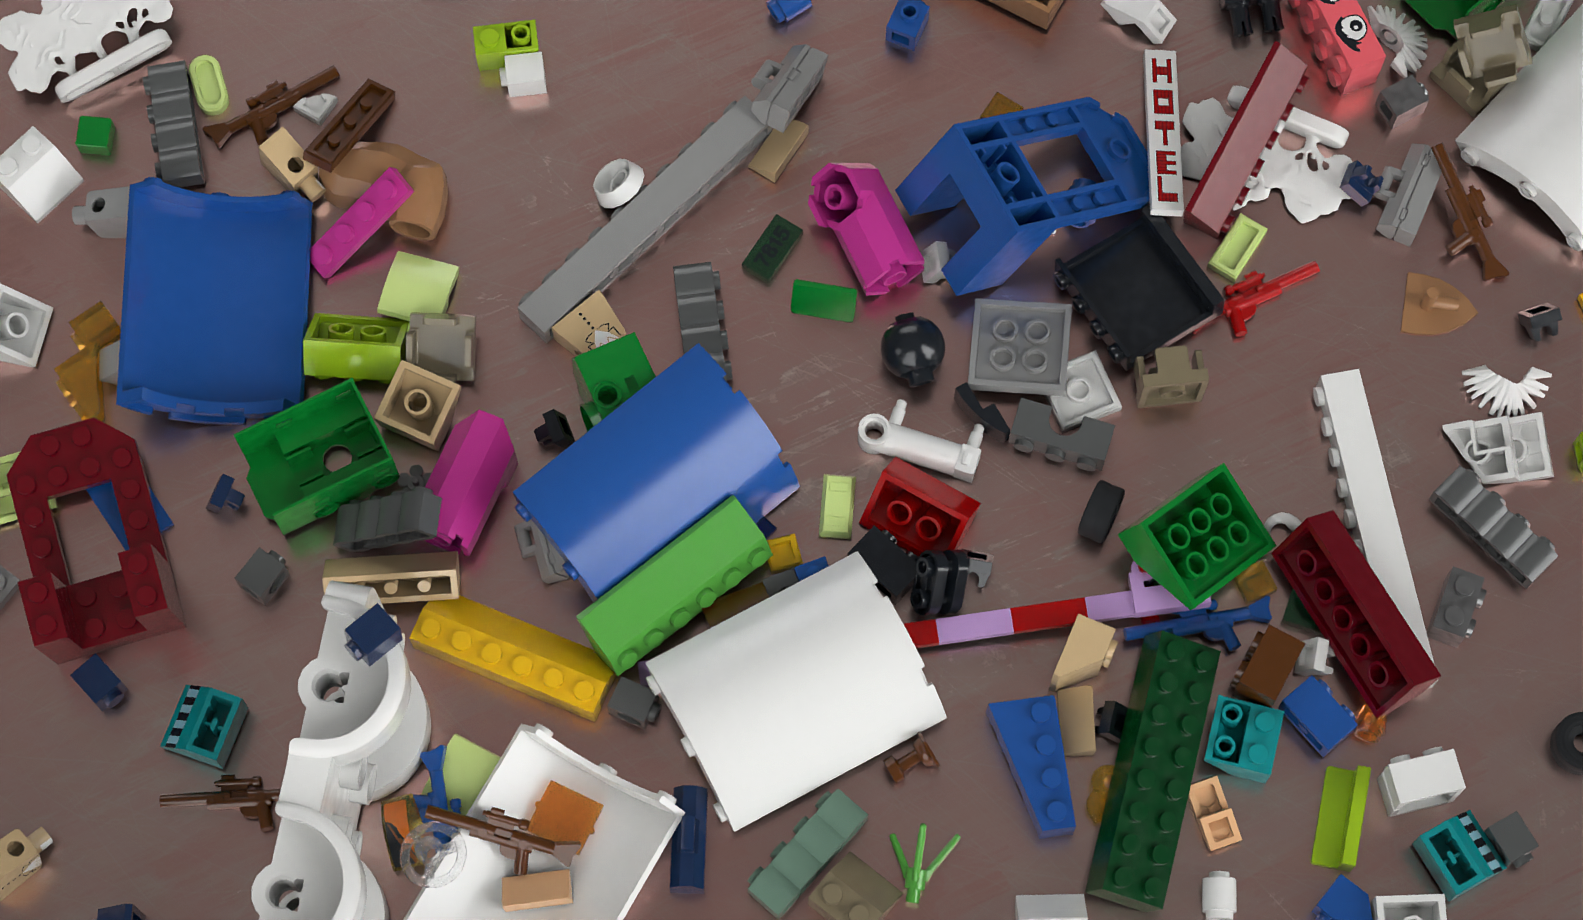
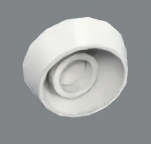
[593,159,644,208]

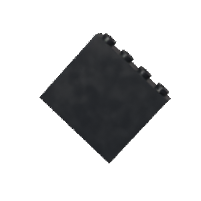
[1053,204,1225,371]

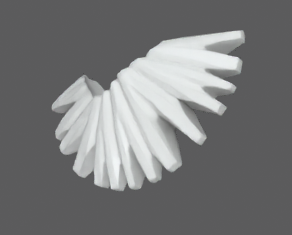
[1367,5,1428,78]
[1462,365,1552,417]

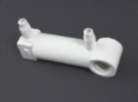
[858,399,984,483]

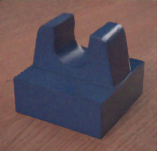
[1339,160,1384,207]
[206,474,245,514]

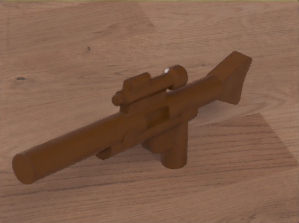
[203,65,340,148]
[1431,142,1510,281]
[159,774,281,832]
[424,804,581,875]

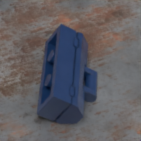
[670,785,708,894]

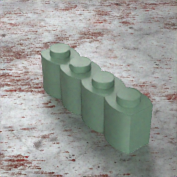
[747,789,868,920]

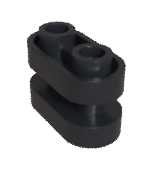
[910,549,969,615]

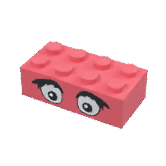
[1288,0,1386,96]

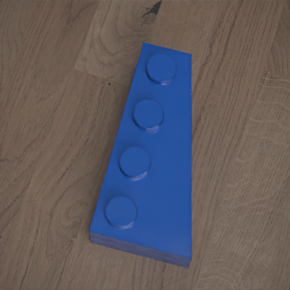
[986,695,1076,839]

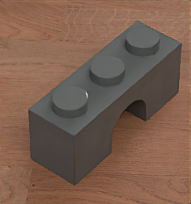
[1008,398,1115,471]

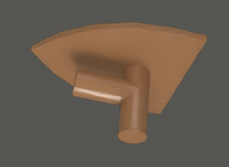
[1401,272,1478,335]

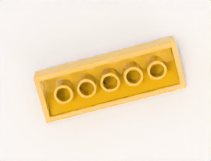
[409,595,616,722]

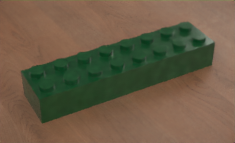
[1085,630,1221,912]

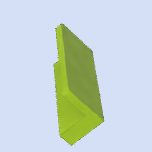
[1310,765,1371,872]

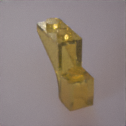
[54,301,121,422]

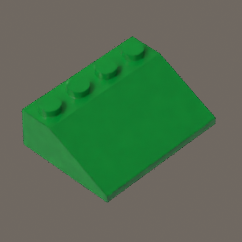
[1118,463,1277,610]

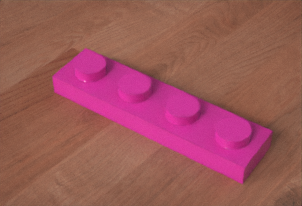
[310,167,415,278]

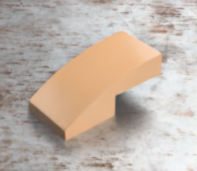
[1188,775,1242,851]

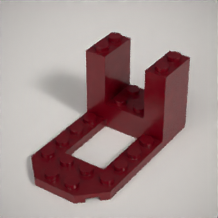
[6,417,187,665]

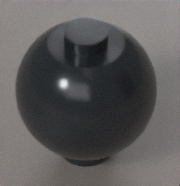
[881,312,945,387]

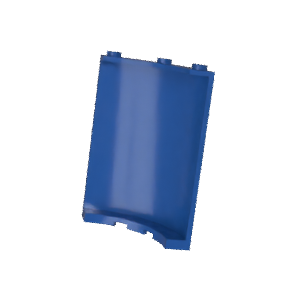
[116,177,313,425]
[513,343,800,603]

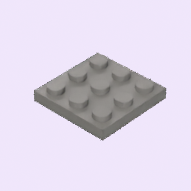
[968,298,1072,396]

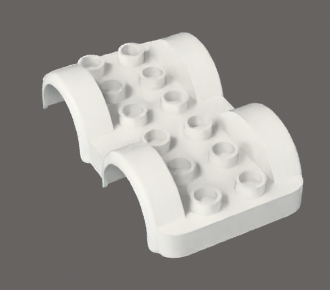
[251,580,431,920]

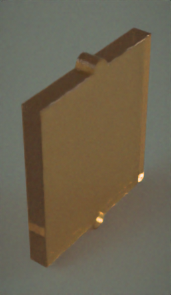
[526,780,604,856]

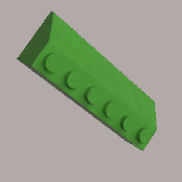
[576,495,773,676]

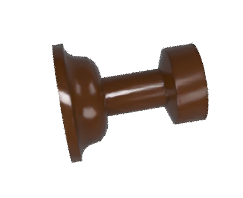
[883,731,940,784]

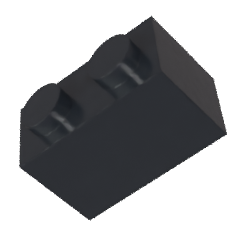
[847,525,918,605]

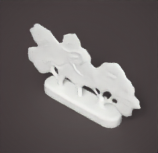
[0,0,173,103]
[1181,85,1352,223]

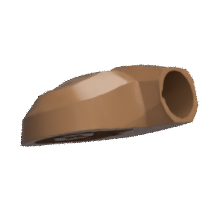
[319,141,448,241]

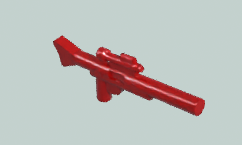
[1192,261,1320,337]

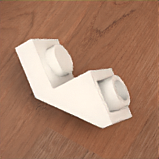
[1101,0,1177,44]

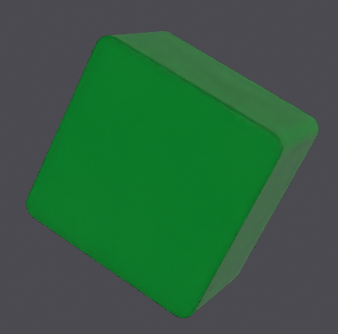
[75,116,116,156]

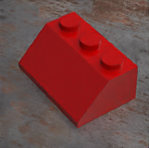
[859,456,981,556]

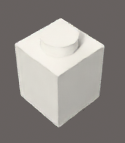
[499,51,547,97]

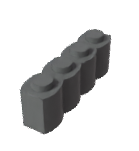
[143,60,205,188]
[673,262,733,382]
[1429,466,1558,589]
[333,487,442,552]

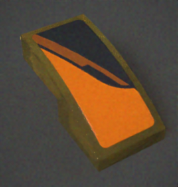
[381,793,428,872]

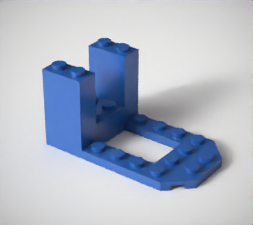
[895,97,1150,296]

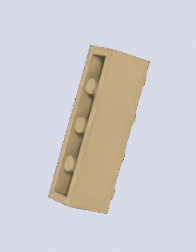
[322,551,461,604]

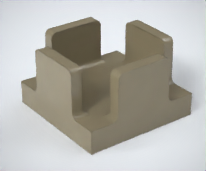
[1454,4,1533,88]
[1429,41,1518,118]
[406,312,476,383]
[1134,345,1209,408]

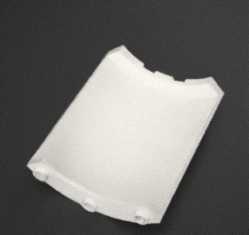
[1455,4,1583,251]
[645,551,947,832]
[403,723,685,920]

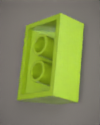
[303,313,410,384]

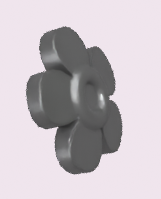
[397,465,431,492]

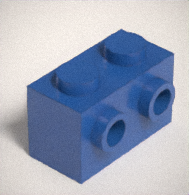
[1278,675,1358,758]

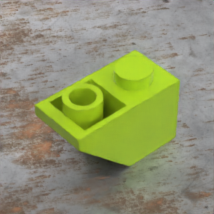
[473,19,539,71]

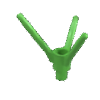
[889,823,961,903]

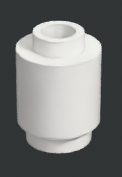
[1202,871,1237,920]

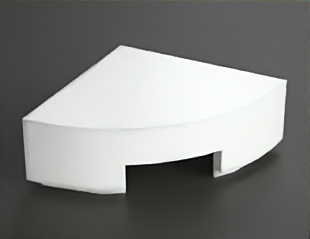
[293,93,338,126]

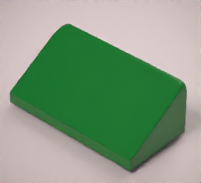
[791,279,858,322]

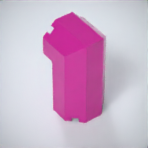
[808,163,925,296]
[424,409,518,556]

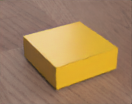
[767,533,803,575]

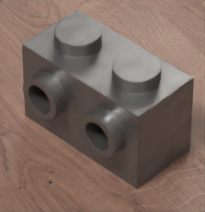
[1427,566,1487,648]

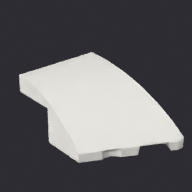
[1442,412,1554,484]

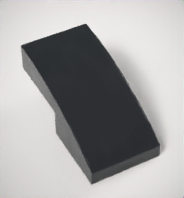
[954,382,1010,443]

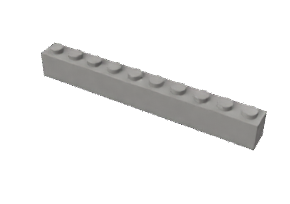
[517,96,772,344]

